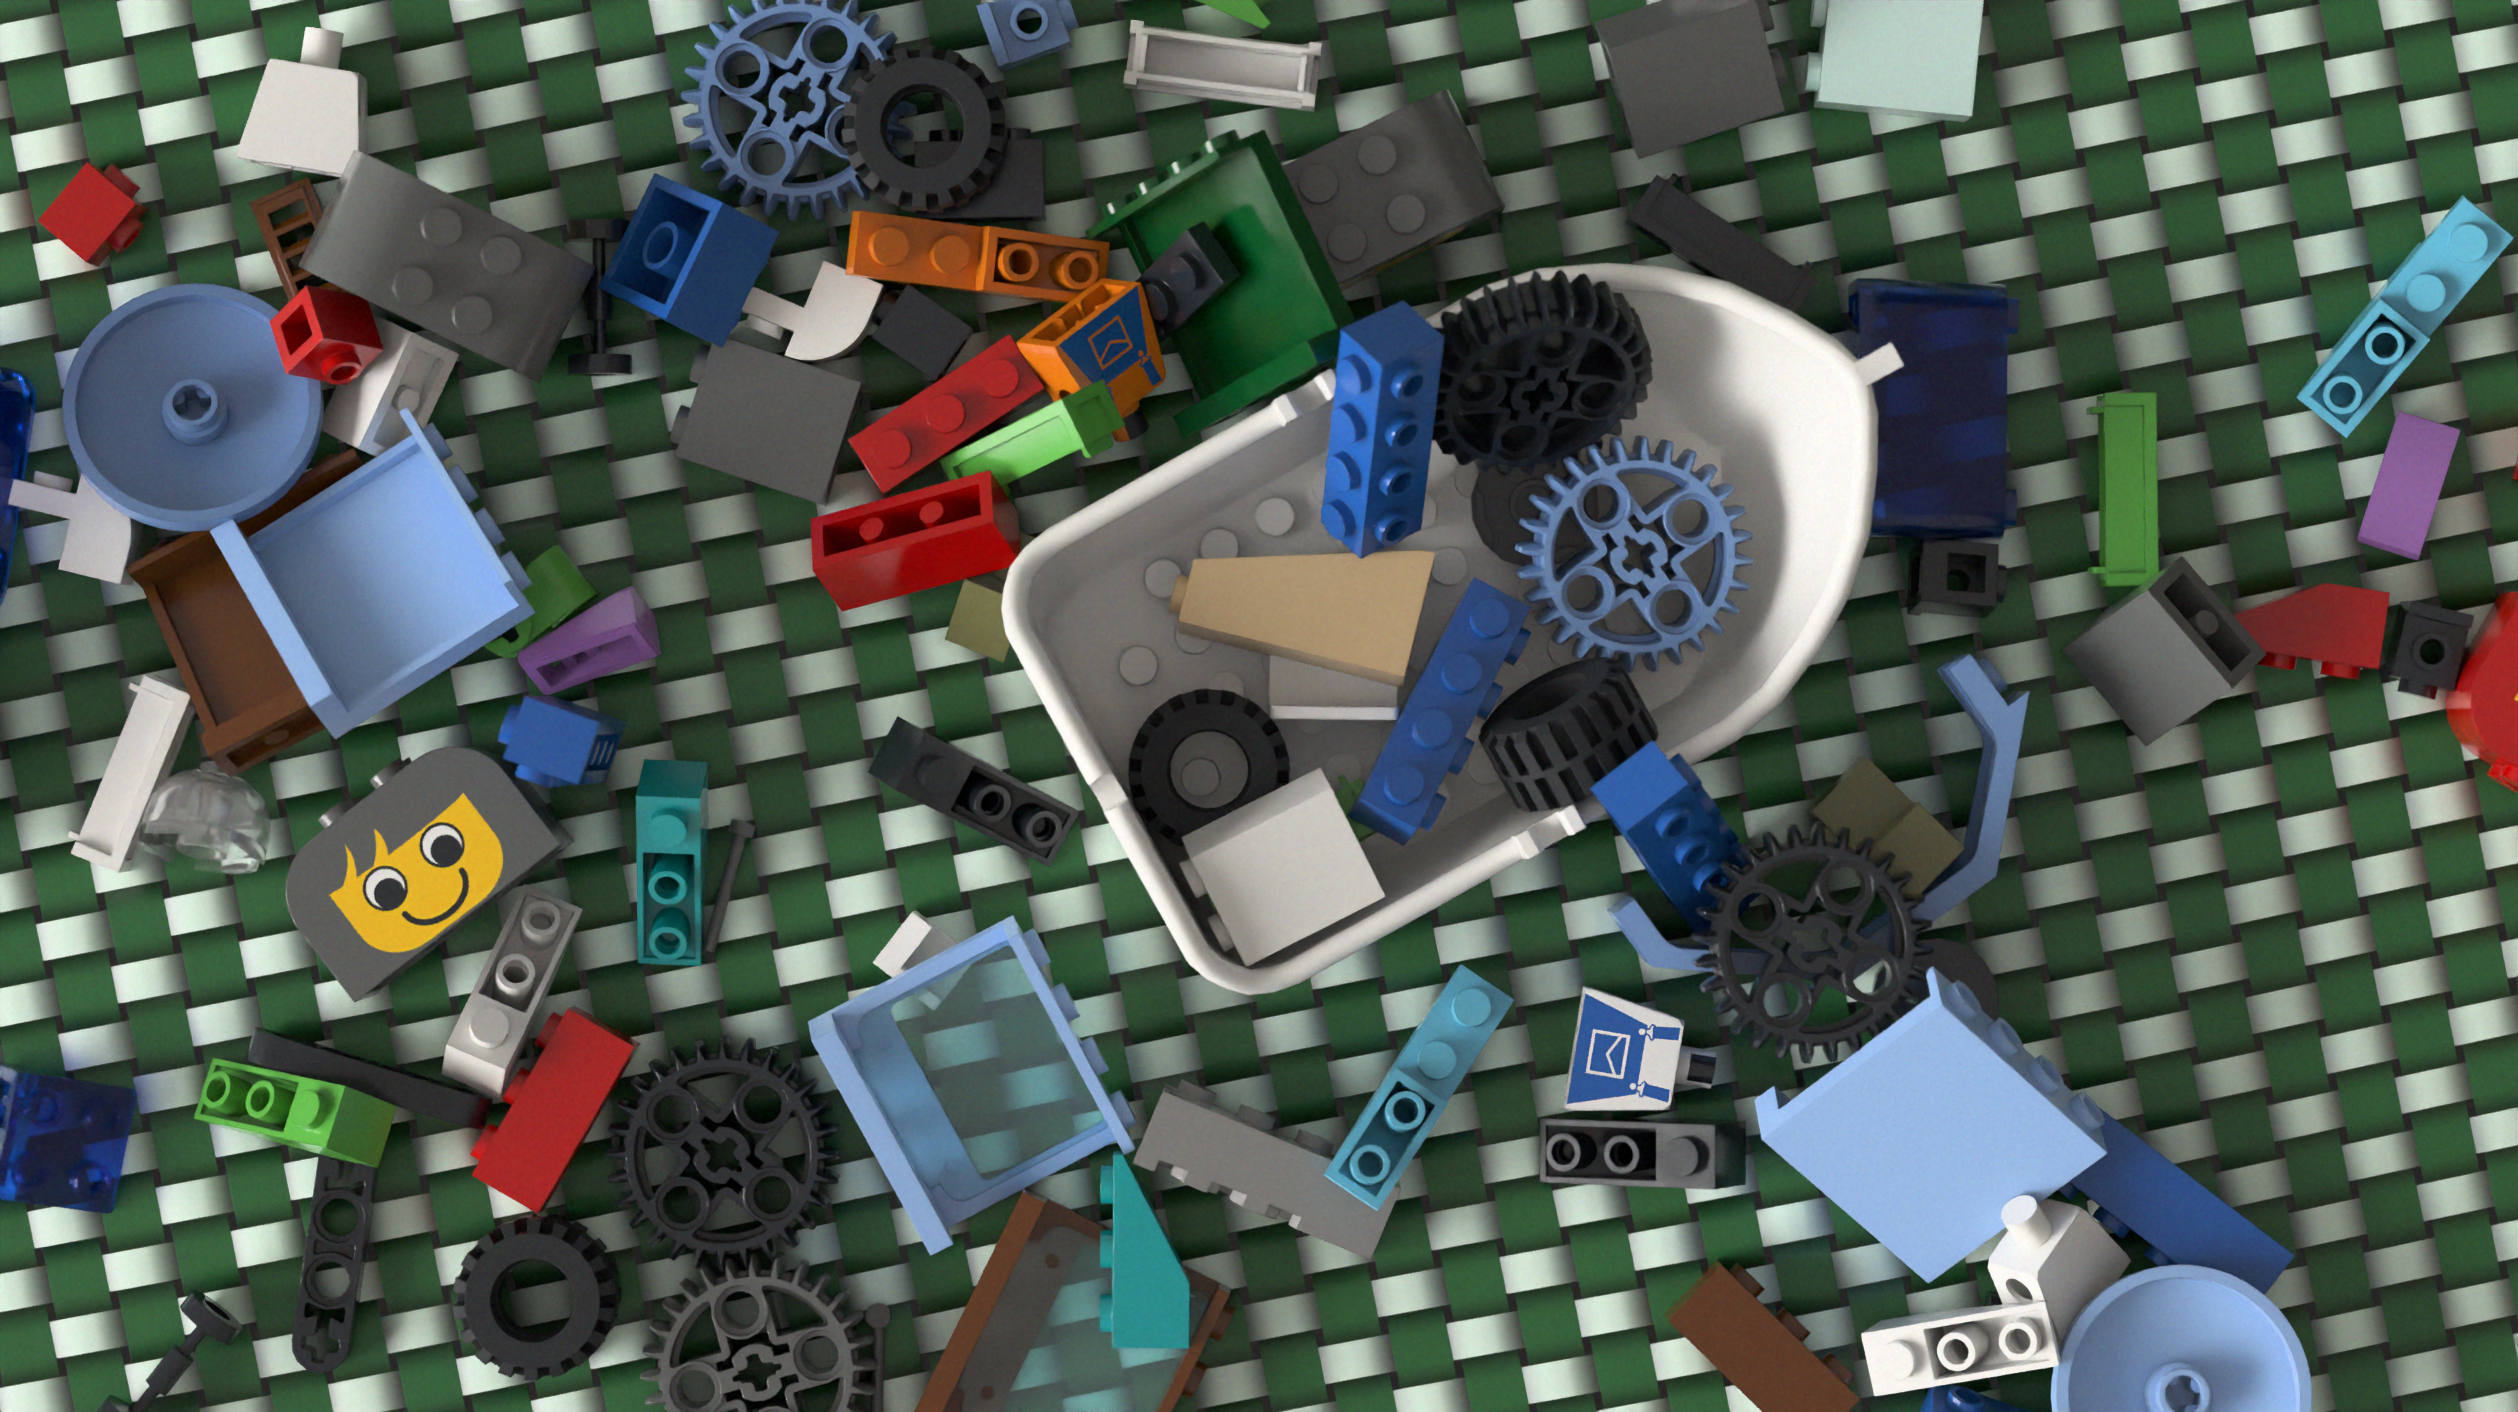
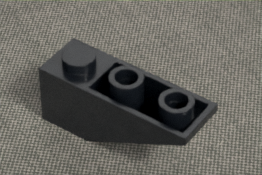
[868,716,1080,867]
[1539,1118,1746,1190]

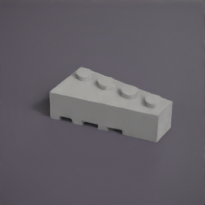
[1133,1079,1401,1259]

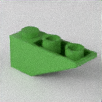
[193,1058,397,1168]

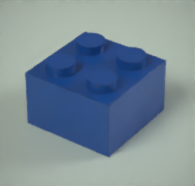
[598,173,779,348]

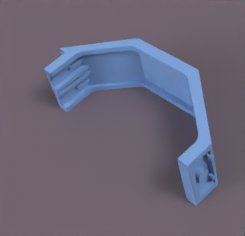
[1607,654,2029,981]

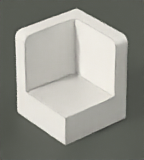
[873,910,971,1009]

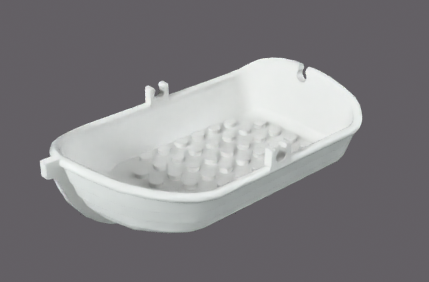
[1001,263,1904,995]

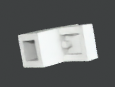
[742,261,887,364]
[8,471,143,585]

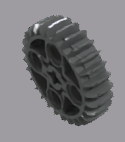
[641,1251,878,1412]

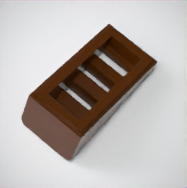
[250,177,358,302]

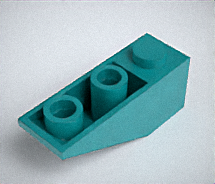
[636,759,708,966]
[1100,1150,1190,1349]

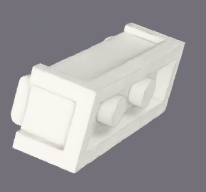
[1123,20,1322,112]
[67,675,196,873]

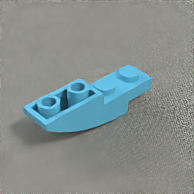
[2296,195,2514,438]
[1324,964,1514,1211]

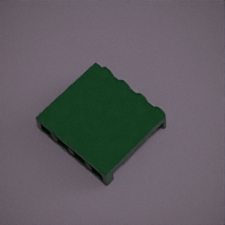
[1085,129,1356,439]

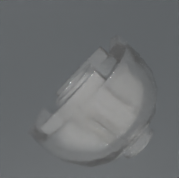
[138,761,271,874]

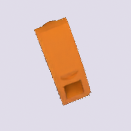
[845,210,1110,303]

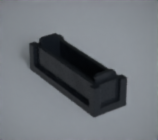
[1625,173,1818,314]

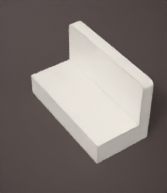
[322,314,459,457]
[1268,654,1399,720]

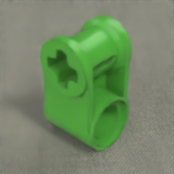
[484,545,599,658]

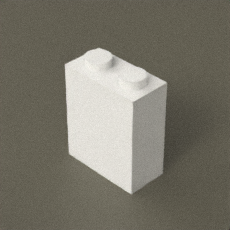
[1180,767,1386,967]

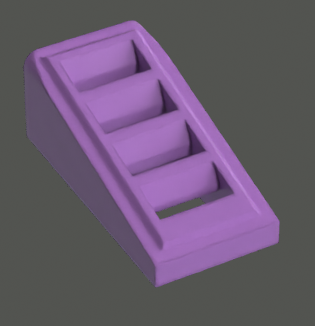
[517,586,661,696]

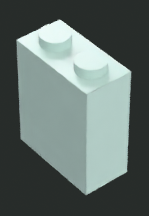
[1804,0,1984,122]

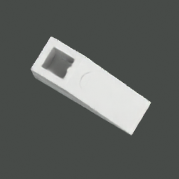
[441,884,583,1098]
[1861,1300,2061,1396]

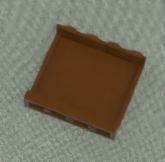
[126,448,366,778]

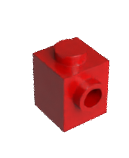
[38,162,147,267]
[269,285,384,385]

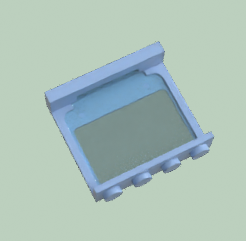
[808,915,1138,1256]

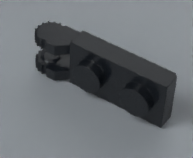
[1135,221,1240,345]

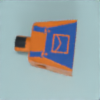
[1016,278,1166,442]

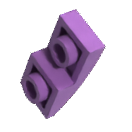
[2356,411,2460,561]

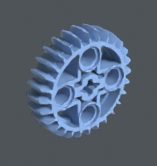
[681,0,918,221]
[1515,435,1754,673]

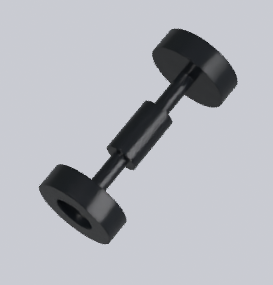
[566,219,632,376]
[96,1290,243,1412]

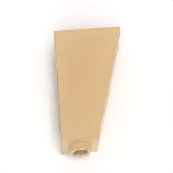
[1169,550,1435,688]

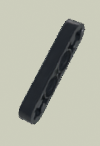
[246,1027,493,1130]
[292,1154,380,1373]

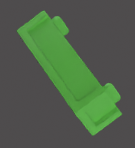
[939,379,1125,497]
[2086,392,2159,587]

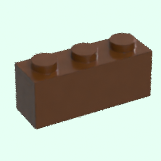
[1664,1260,1860,1412]

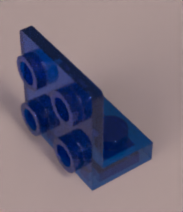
[0,1062,137,1214]

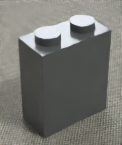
[1595,0,1789,159]
[669,338,866,506]
[2063,556,2266,747]

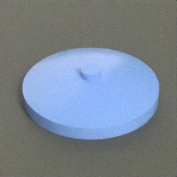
[2051,1265,2312,1412]

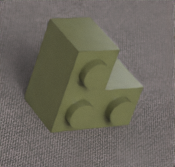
[1807,756,1965,901]

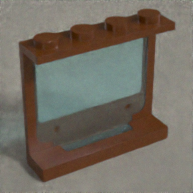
[914,1187,1236,1412]

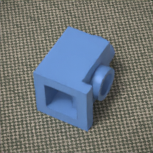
[976,0,1079,73]

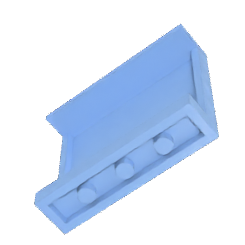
[210,407,535,739]
[1755,966,2107,1284]

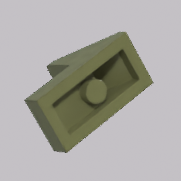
[945,532,1035,663]

